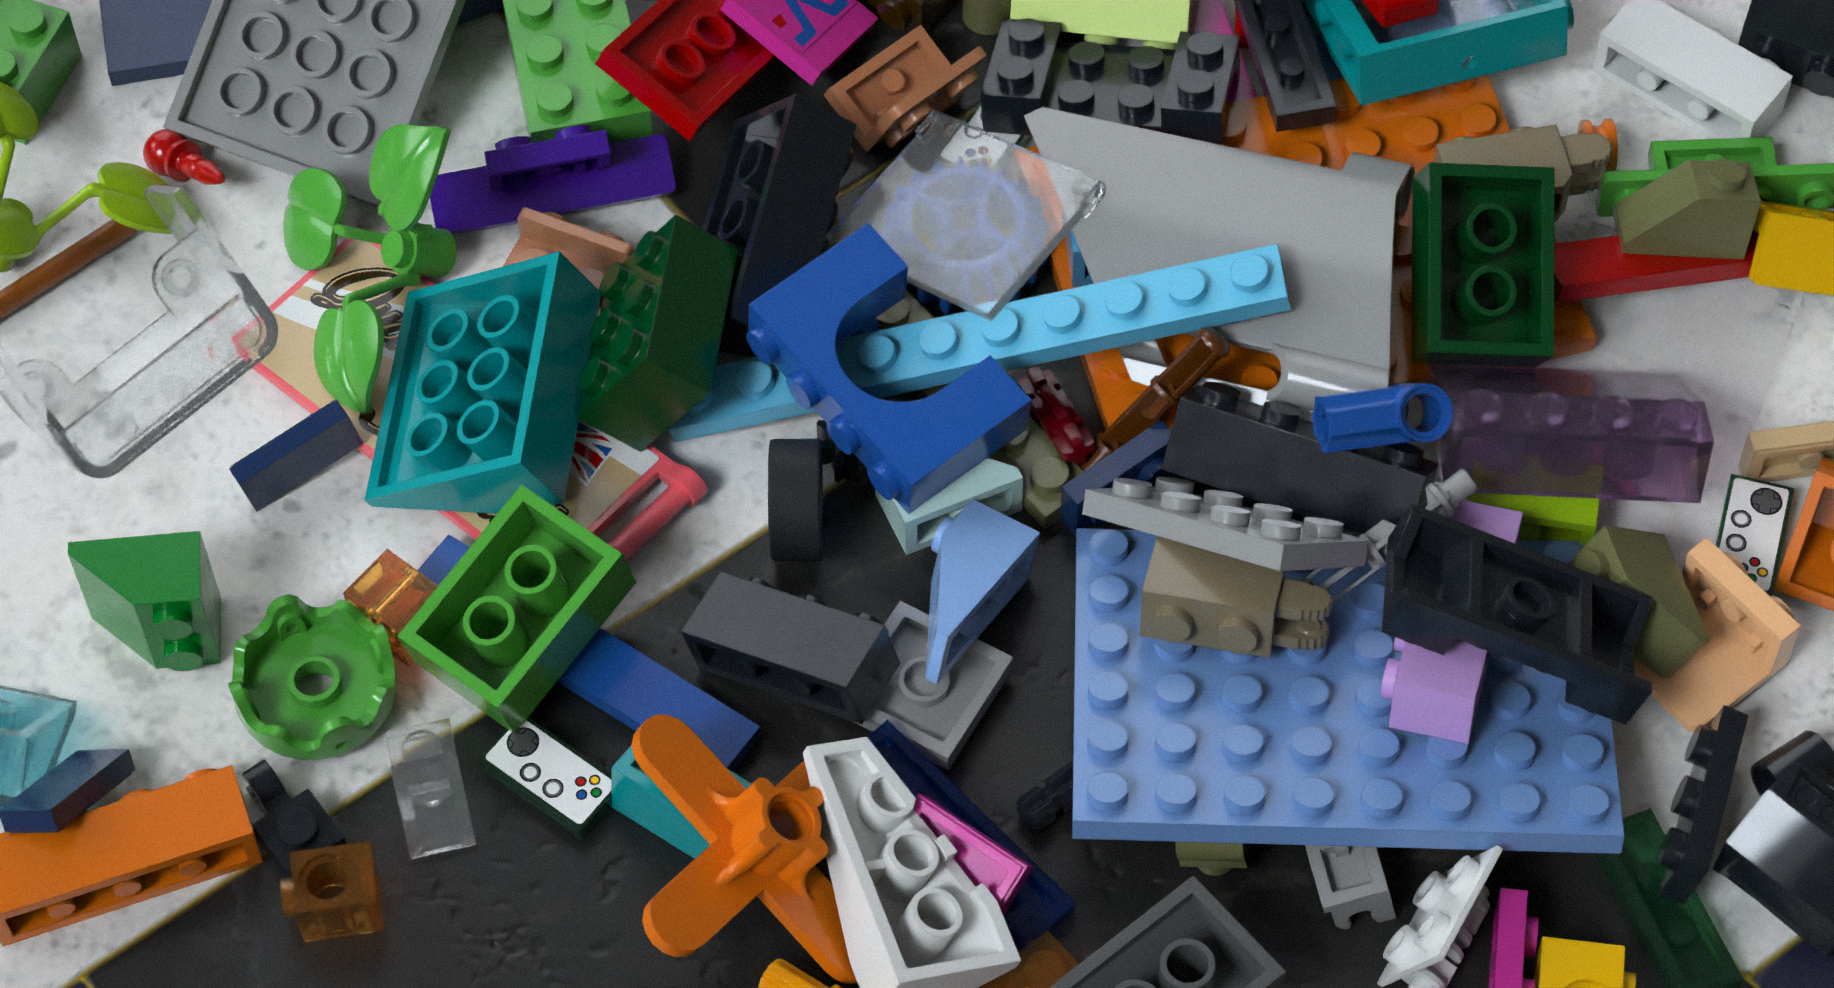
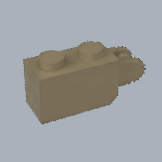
[1433,124,1613,222]
[1140,536,1332,658]

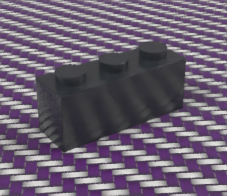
[681,571,901,725]

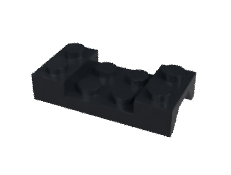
[980,18,1240,145]
[1382,504,1652,725]

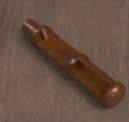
[1078,327,1230,471]

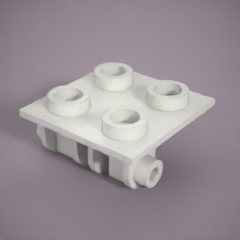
[1377,845,1503,988]

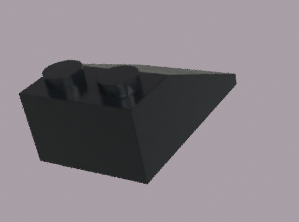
[1738,0,1834,98]

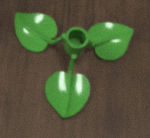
[283,124,457,413]

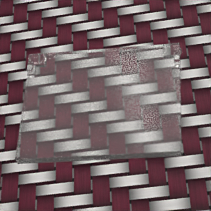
[825,111,1106,321]
[1532,221,1806,444]

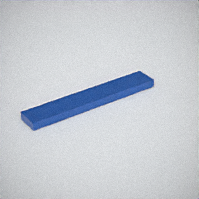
[409,534,761,772]

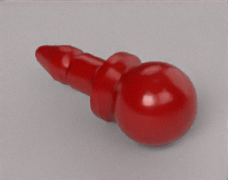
[143,129,225,185]

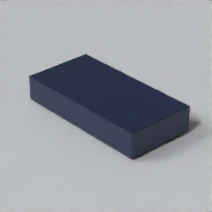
[229,400,364,512]
[0,749,136,833]

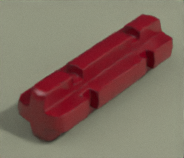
[1018,365,1095,465]

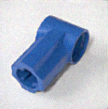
[1312,383,1454,453]

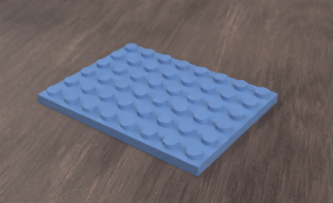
[1072,528,1625,854]

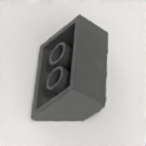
[1049,875,1286,988]

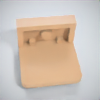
[1634,538,1801,733]

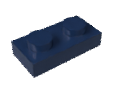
[1060,420,1173,536]

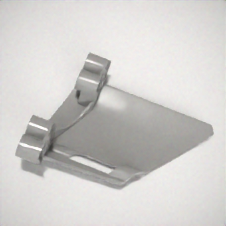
[1024,107,1415,422]

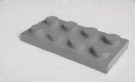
[1082,477,1368,571]

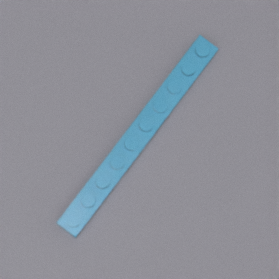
[668,244,1291,442]

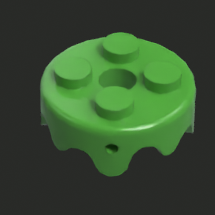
[228,594,398,760]

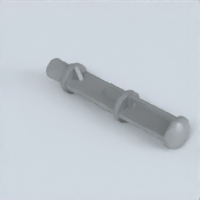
[1300,468,1478,603]

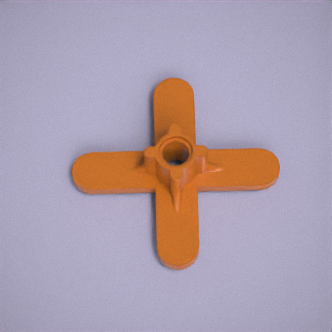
[631,714,858,984]

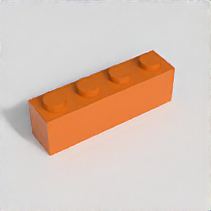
[0,765,263,946]

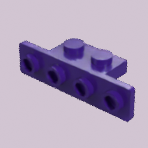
[430,125,676,235]

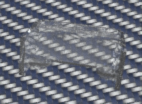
[0,185,278,478]

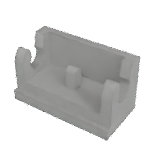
[1305,845,1396,929]

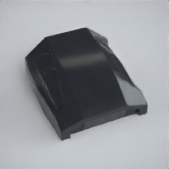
[1712,763,1834,957]

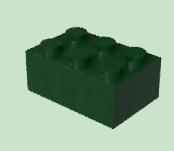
[1411,162,1555,368]
[577,215,738,452]

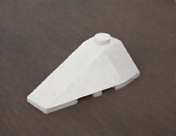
[803,737,1021,988]

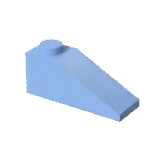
[925,499,1040,685]

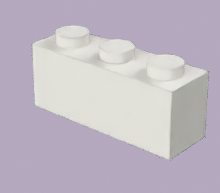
[1592,0,1793,139]

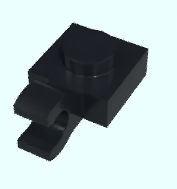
[242,759,347,885]

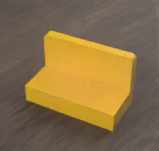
[1749,200,1834,296]

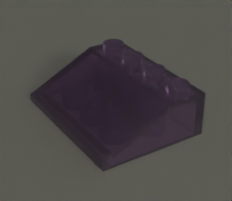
[1425,364,1714,503]

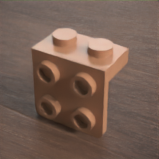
[824,25,987,153]

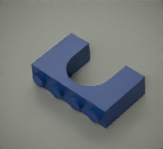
[746,223,1032,514]

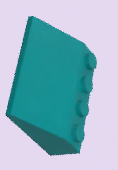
[365,251,601,514]

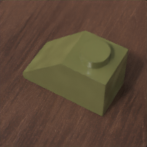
[1612,159,1761,260]
[1568,525,1710,678]

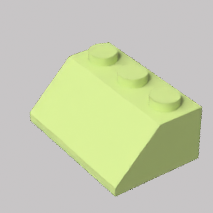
[1010,0,1200,50]

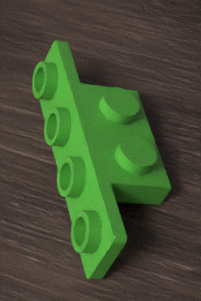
[1595,137,1834,217]

